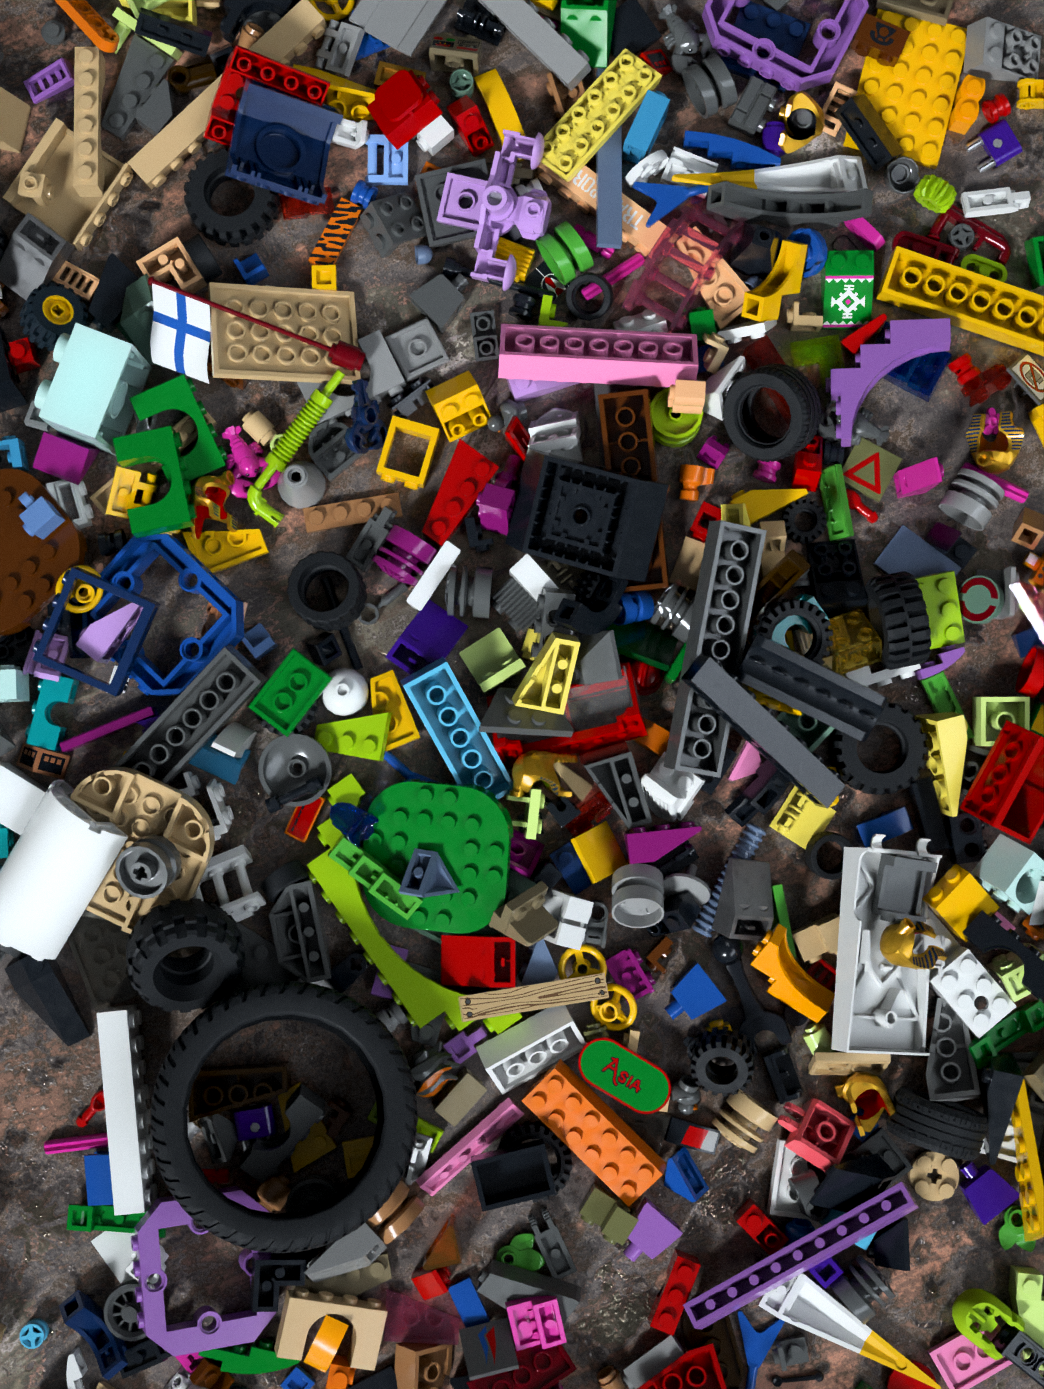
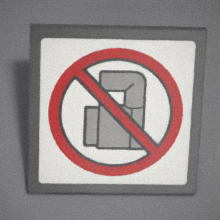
[1006,351,1044,406]

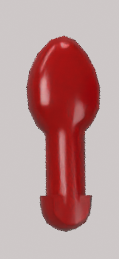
[846,488,879,523]
[76,1089,105,1128]

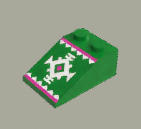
[821,250,874,330]

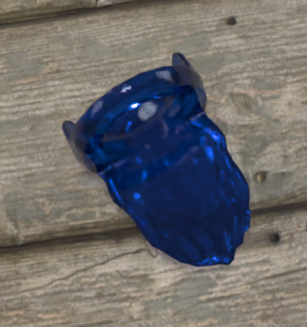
[330,802,379,847]

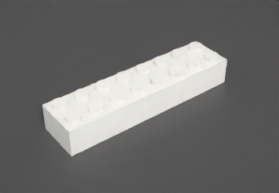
[97,1004,157,1216]

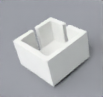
[542,888,594,950]

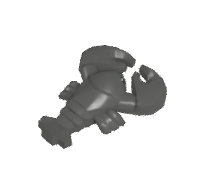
[658,4,718,77]
[817,395,890,446]

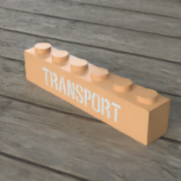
[537,162,671,259]

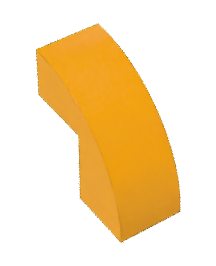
[303,1315,349,1373]

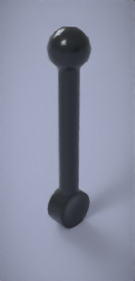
[772,1372,824,1387]

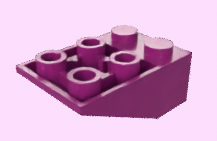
[624,821,702,864]

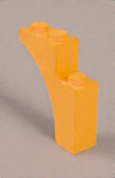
[750,923,835,1023]

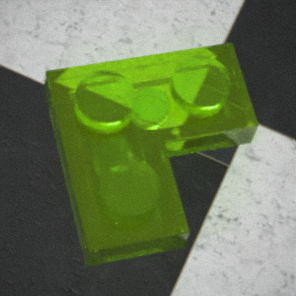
[790,334,845,388]

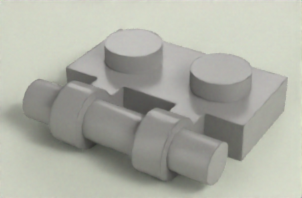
[315,19,365,78]

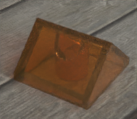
[422,1214,463,1271]

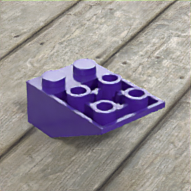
[386,600,469,675]

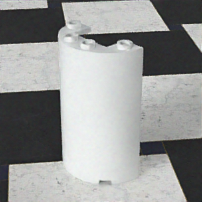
[0,780,128,961]

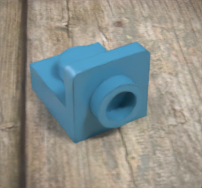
[0,435,29,471]

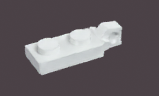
[960,187,1031,218]

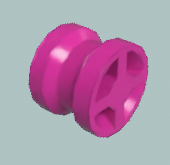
[752,460,781,484]

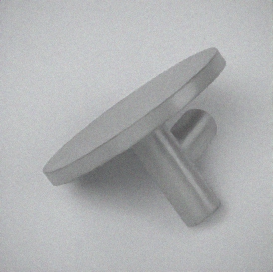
[664,864,711,906]

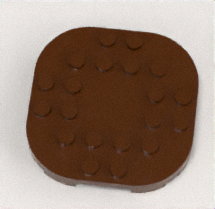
[0,469,87,636]

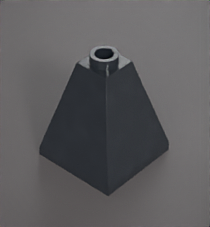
[728,223,787,280]

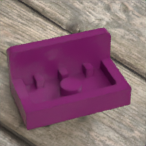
[605,946,656,1005]

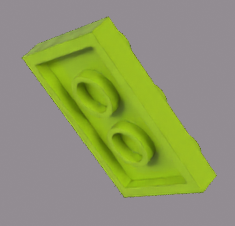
[915,570,965,649]

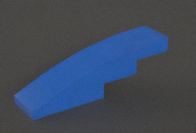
[683,131,781,170]

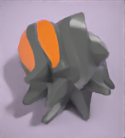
[411,1041,459,1098]

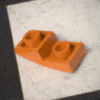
[632,718,670,757]

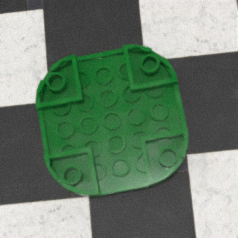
[363,779,513,934]

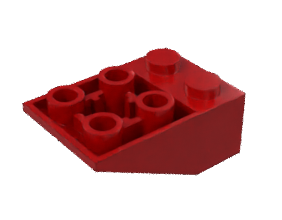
[441,935,515,988]

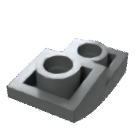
[470,310,499,362]

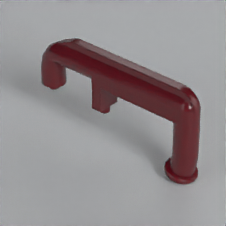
[926,205,1011,266]

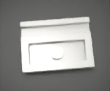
[661,146,719,199]

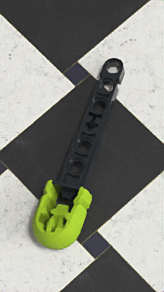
[952,1288,1044,1388]

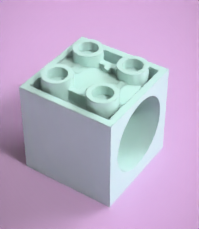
[971,833,1044,915]

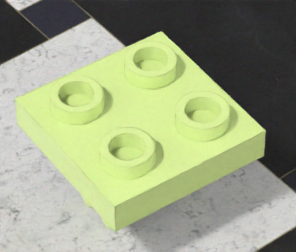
[506,786,545,840]

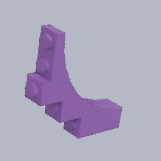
[826,318,951,447]

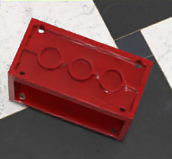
[960,720,1044,845]

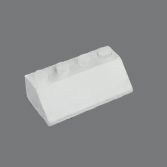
[476,1005,586,1095]

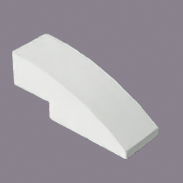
[211,722,257,758]

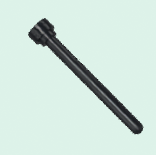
[442,256,556,301]

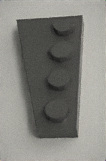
[101,34,176,142]

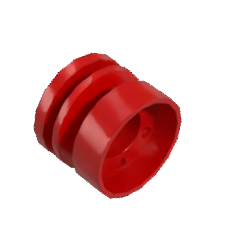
[1015,645,1044,703]

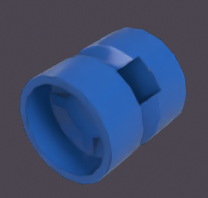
[613,590,654,626]

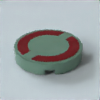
[958,575,1004,624]

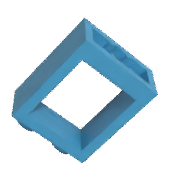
[622,90,670,165]

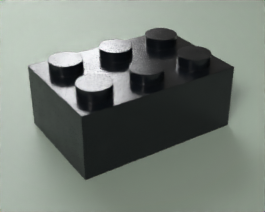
[471,1138,556,1212]

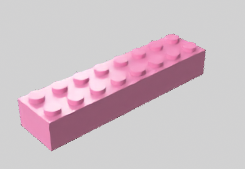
[498,324,699,387]

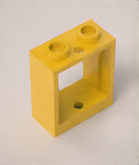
[376,416,441,490]

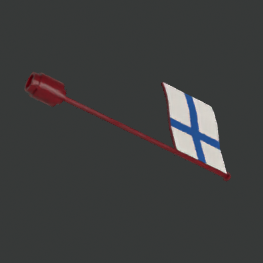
[148,276,366,384]

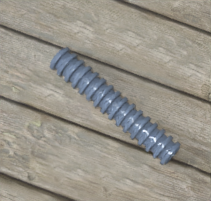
[692,823,766,938]

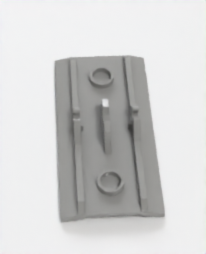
[349,0,448,56]

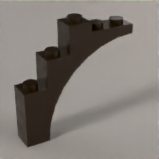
[748,549,811,630]

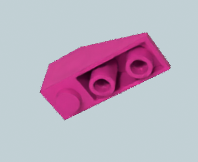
[893,457,944,499]

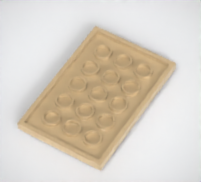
[208,282,361,384]

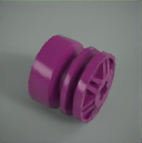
[372,525,437,587]

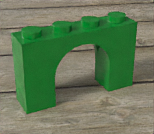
[129,374,228,486]
[113,426,197,538]

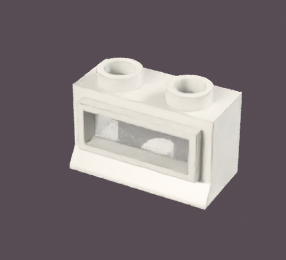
[46,479,94,529]

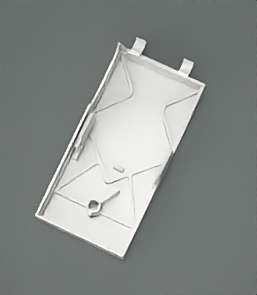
[831,834,945,1056]

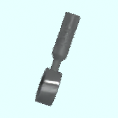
[358,583,408,626]

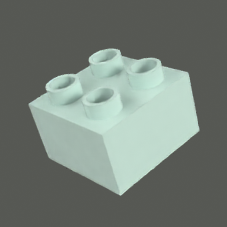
[34,323,152,456]

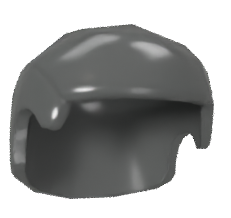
[883,156,921,194]

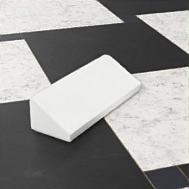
[406,541,461,611]

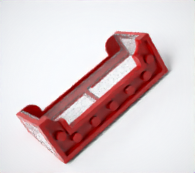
[487,662,648,769]

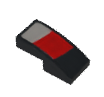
[664,1116,721,1155]

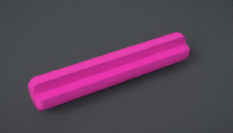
[581,252,645,301]
[961,462,1029,503]
[44,1133,108,1154]

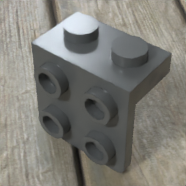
[360,192,427,258]

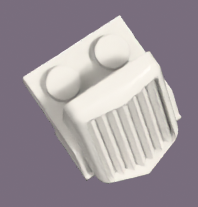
[528,408,583,462]
[641,752,705,822]

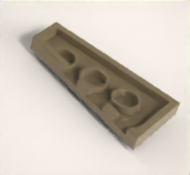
[292,1251,393,1297]

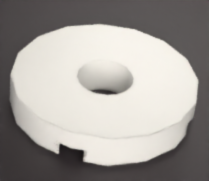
[625,150,669,188]

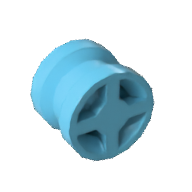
[19,1318,49,1349]

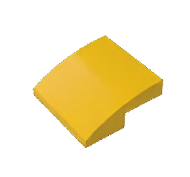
[571,821,628,884]

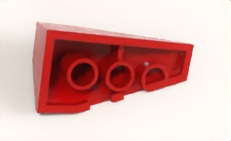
[637,1343,727,1389]

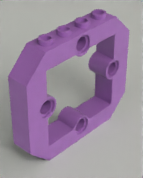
[702,0,869,92]
[131,1186,276,1357]

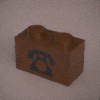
[850,13,910,67]

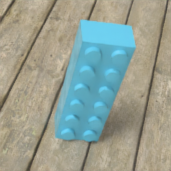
[400,657,513,800]

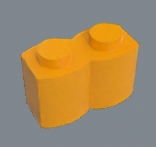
[948,74,985,135]

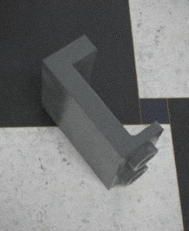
[871,853,937,925]

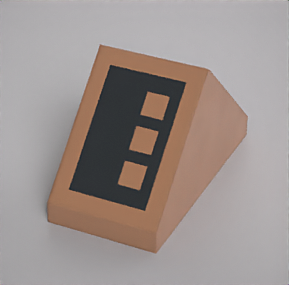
[16,742,71,779]

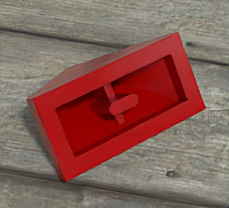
[505,416,531,462]

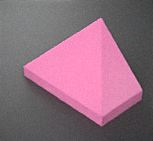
[726,740,762,781]

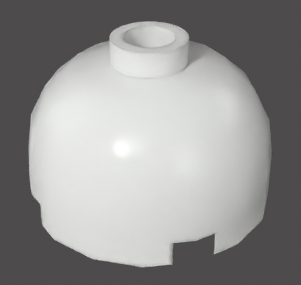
[321,668,369,716]

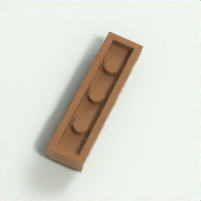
[303,492,403,533]

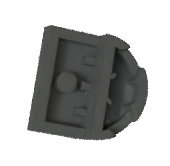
[308,421,366,482]

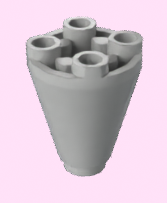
[278,461,326,509]

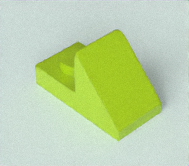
[538,294,568,327]

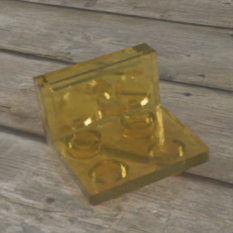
[828,609,882,674]

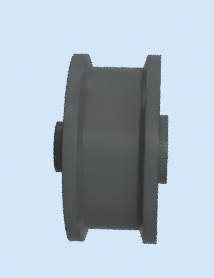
[104,1279,152,1341]

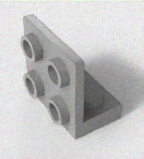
[974,566,1019,620]

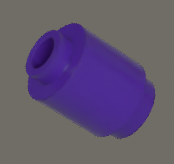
[761,121,787,158]

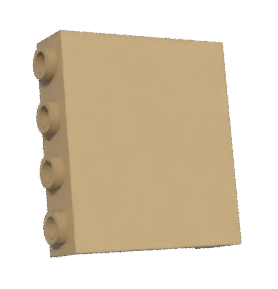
[3,118,134,251]

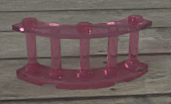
[622,196,744,333]

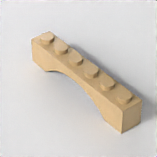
[73,46,105,197]

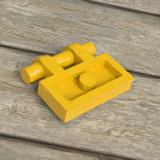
[105,465,158,519]

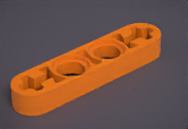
[55,0,120,53]

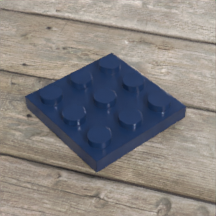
[721,1,811,93]

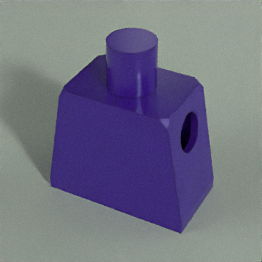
[959,1161,1019,1225]

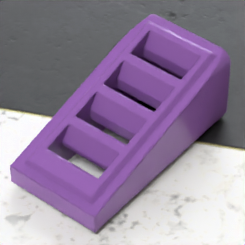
[23,57,74,104]

